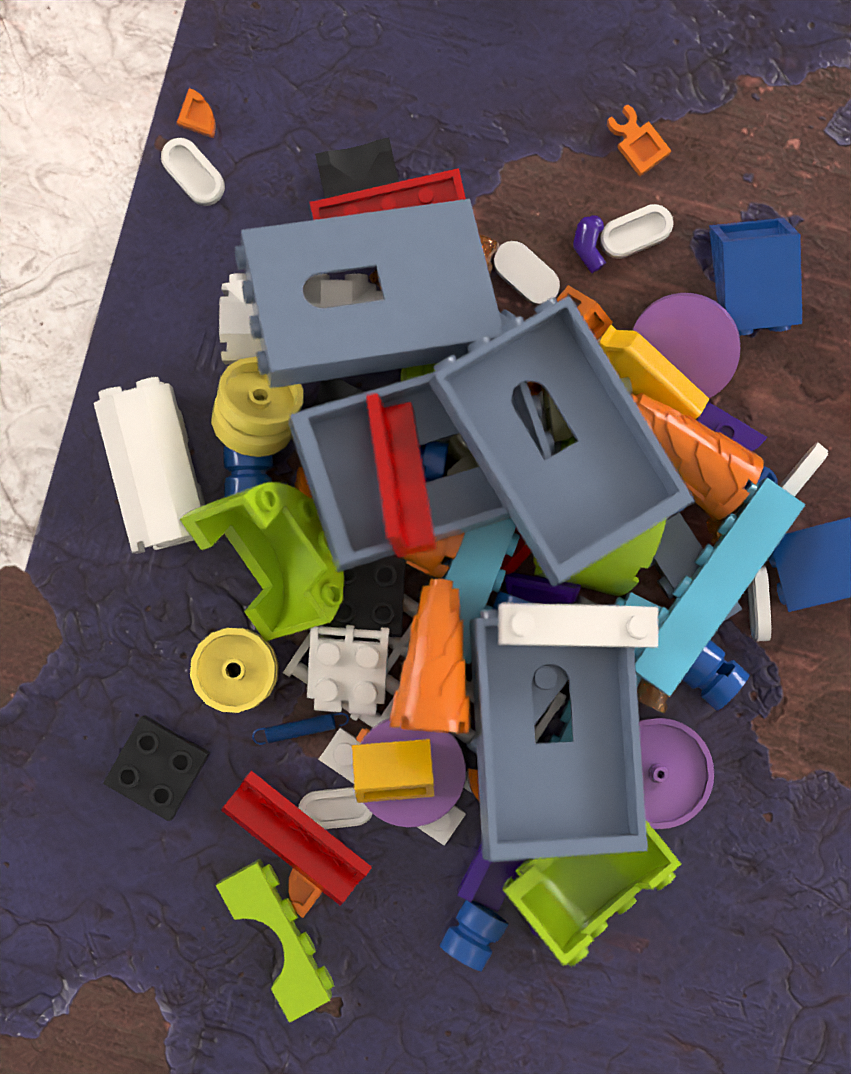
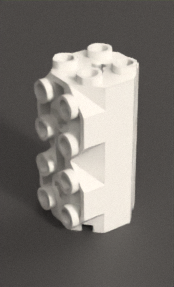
[219,273,384,364]
[94,377,205,554]

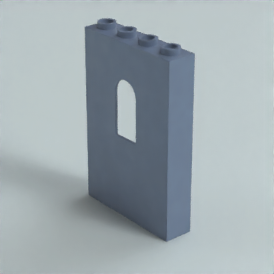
[234,199,503,388]
[429,296,695,586]
[289,372,555,572]
[469,605,648,861]

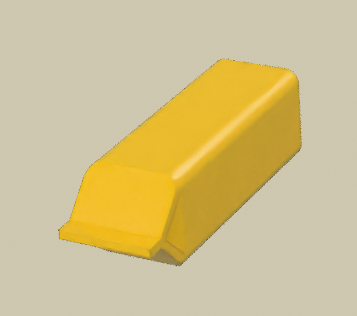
[598,325,709,419]

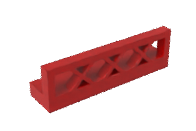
[309,168,466,220]
[366,393,437,558]
[221,771,372,906]

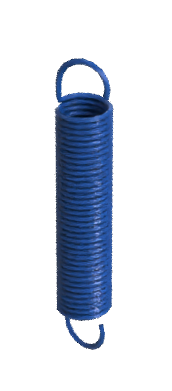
[252,713,349,745]

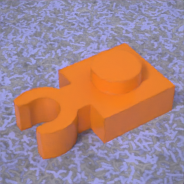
[607,105,671,177]

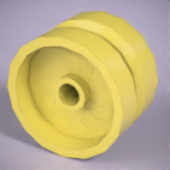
[211,357,304,457]
[190,628,279,713]

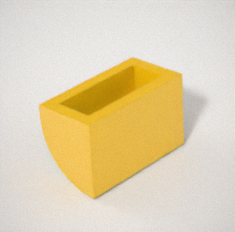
[352,739,435,803]

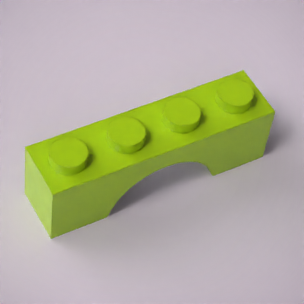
[216,859,334,1023]

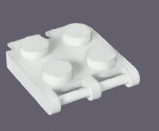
[307,625,389,715]

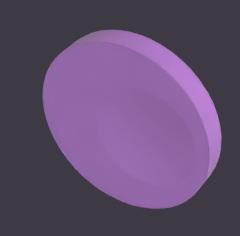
[632,293,741,398]
[639,717,714,829]
[360,718,466,827]

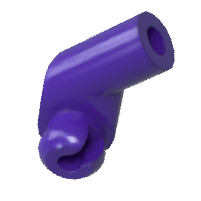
[573,215,607,274]

